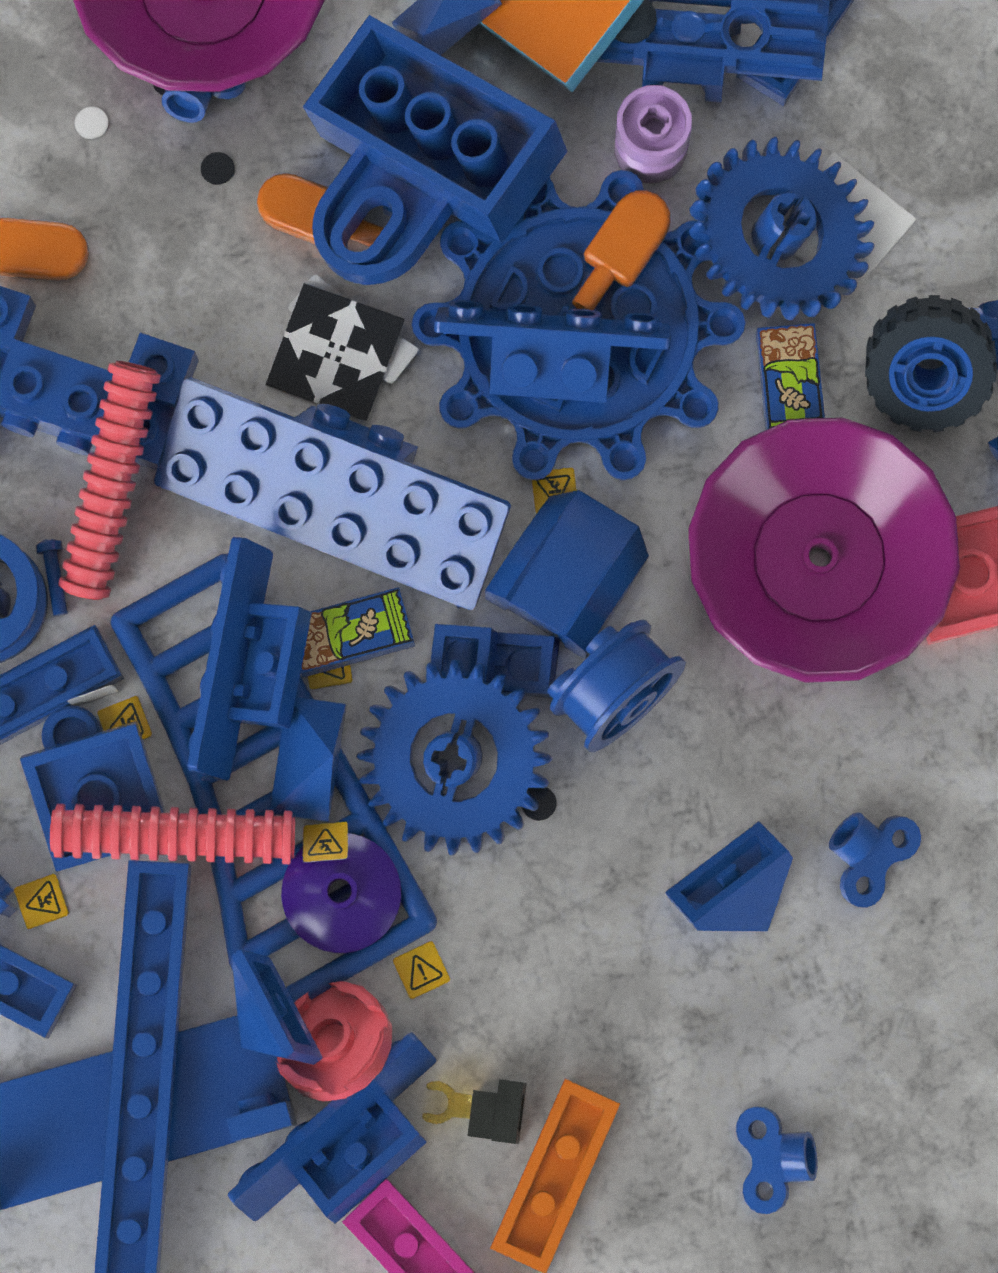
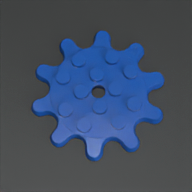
[412,170,745,480]

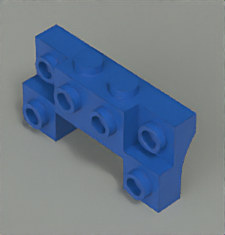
[0,286,199,470]

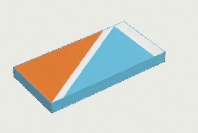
[479,0,644,92]

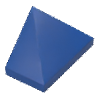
[391,0,502,55]
[270,697,347,822]
[665,821,793,931]
[231,949,323,1065]

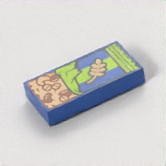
[756,323,825,430]
[300,587,415,678]

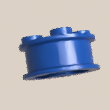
[547,620,686,753]

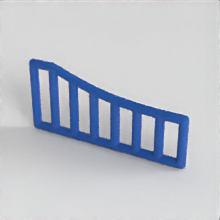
[110,554,437,1003]

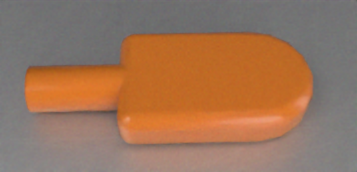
[257,173,383,247]
[572,190,671,310]
[0,217,89,281]

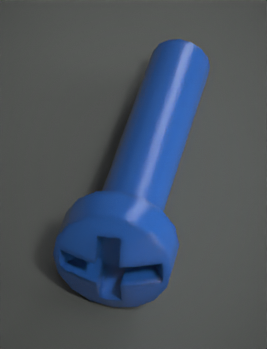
[35,539,68,616]

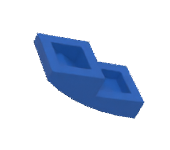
[431,624,560,698]

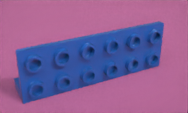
[0,1015,298,1210]

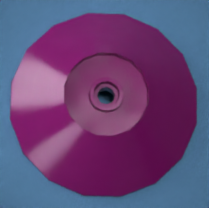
[73,0,325,92]
[688,417,960,683]

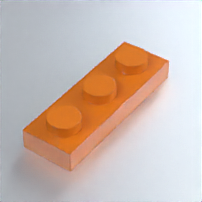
[490,1079,620,1273]

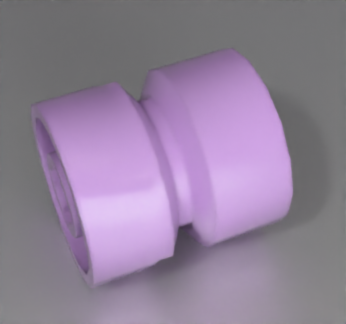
[614,85,692,183]

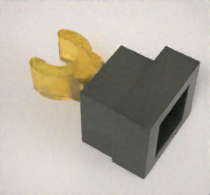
[422,1079,527,1144]

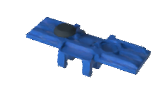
[596,0,830,103]

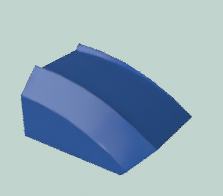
[485,490,649,660]

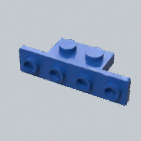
[434,300,671,403]
[187,537,312,781]
[227,1032,437,1224]

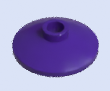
[281,833,401,953]

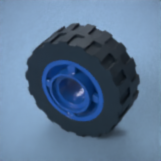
[865,295,997,432]

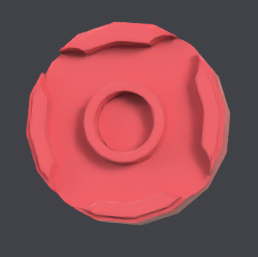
[275,981,392,1102]

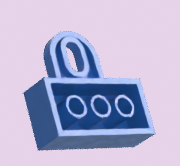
[303,15,568,285]

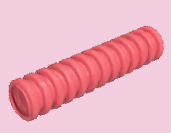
[58,361,161,600]
[50,804,295,865]

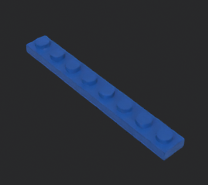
[94,860,192,1273]

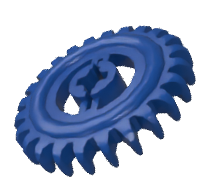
[689,137,875,321]
[356,659,552,856]

